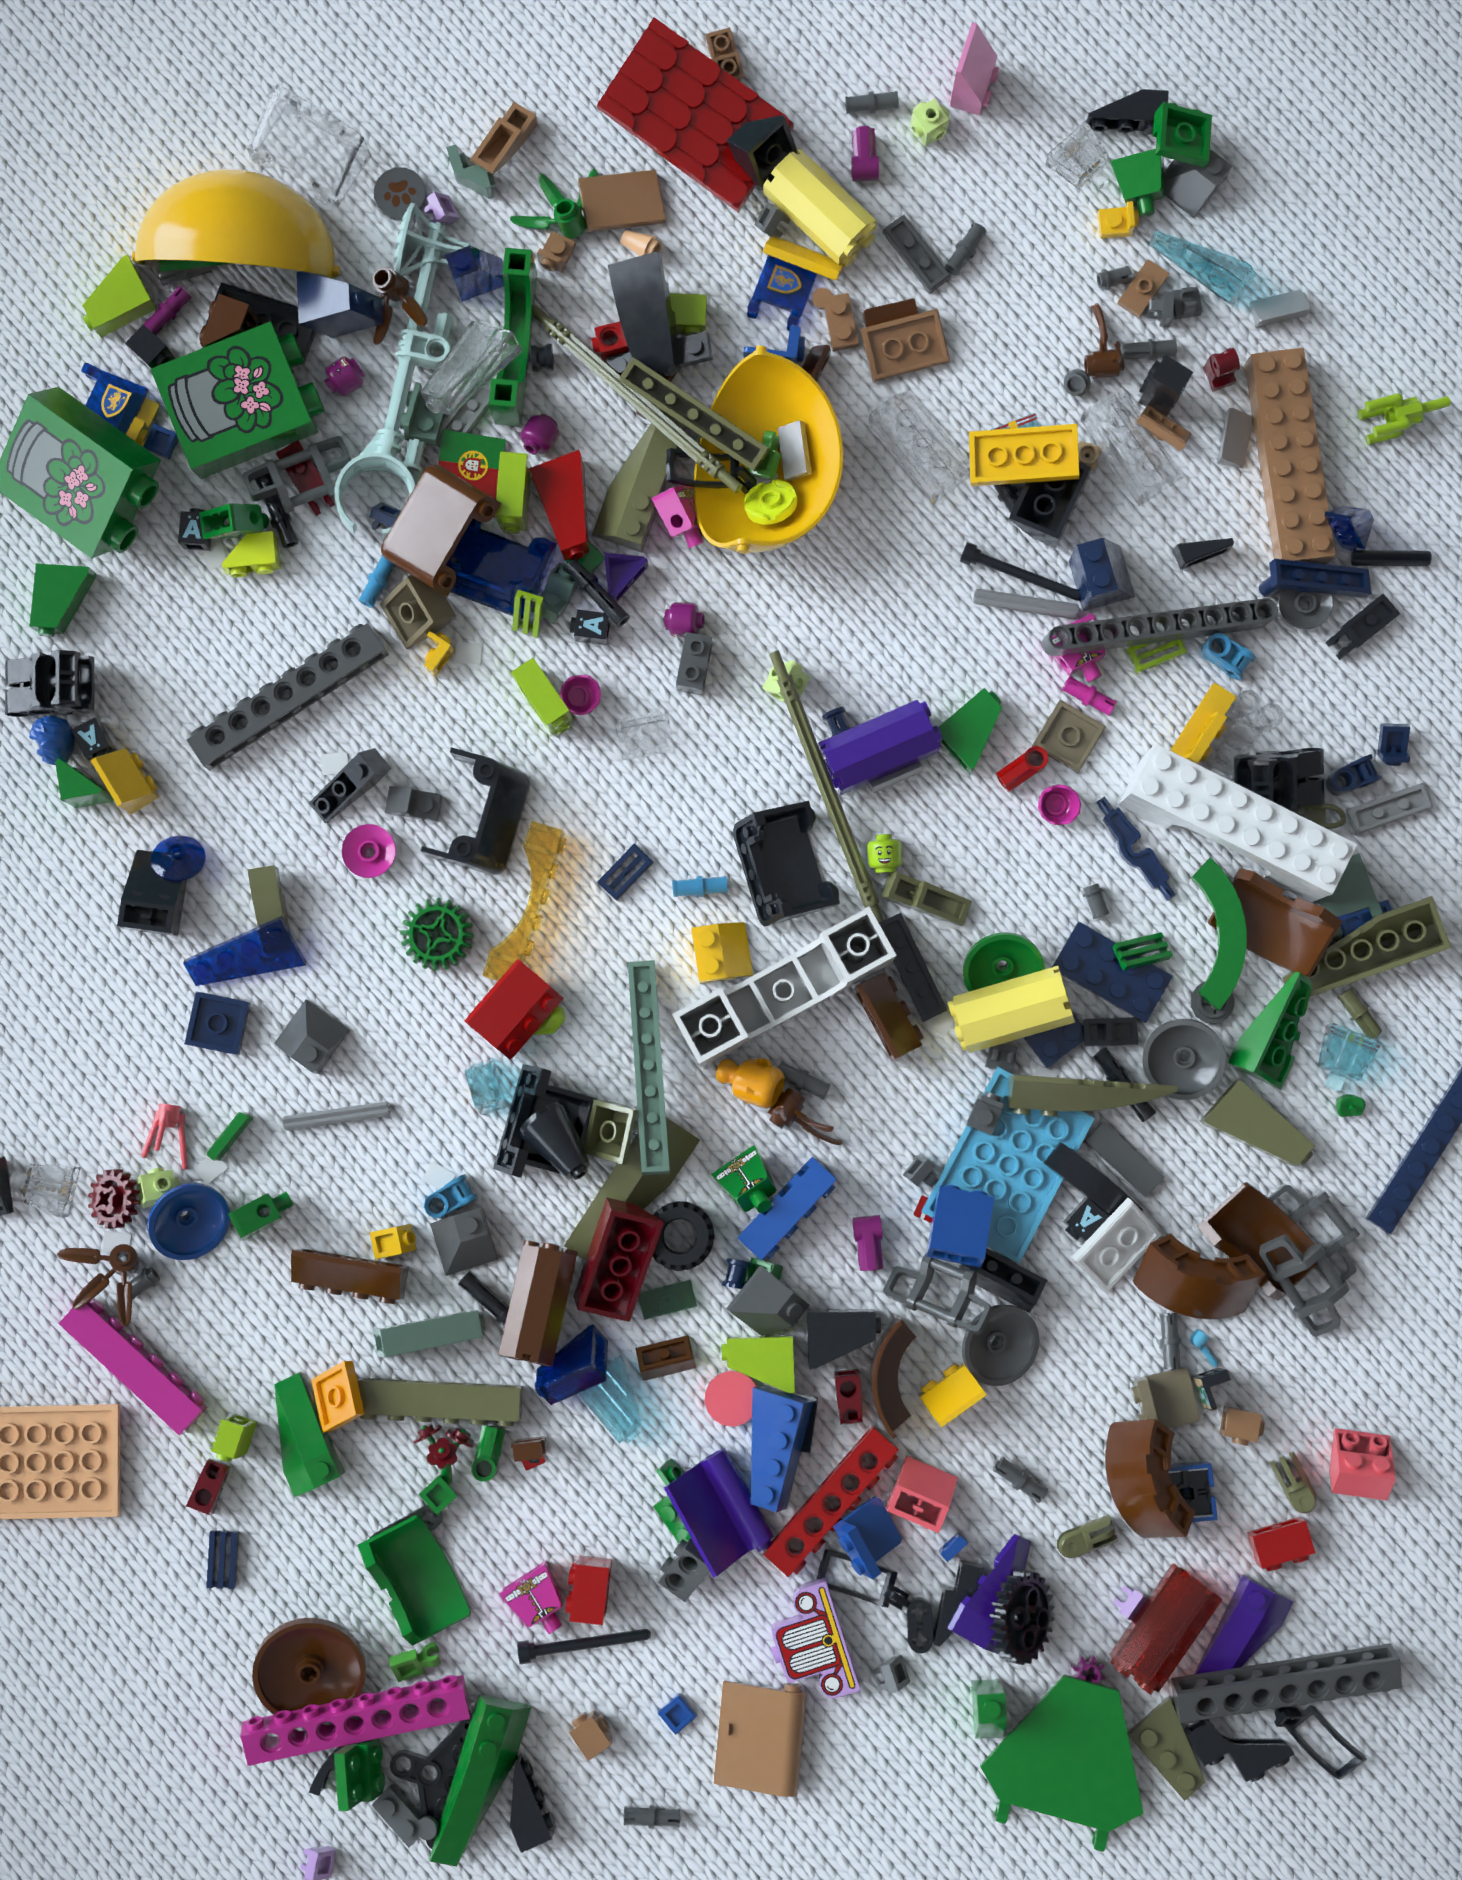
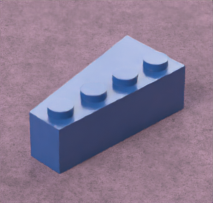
[737,1157,837,1260]
[751,1385,814,1512]

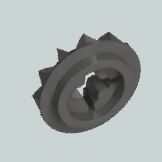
[1190,982,1234,1024]

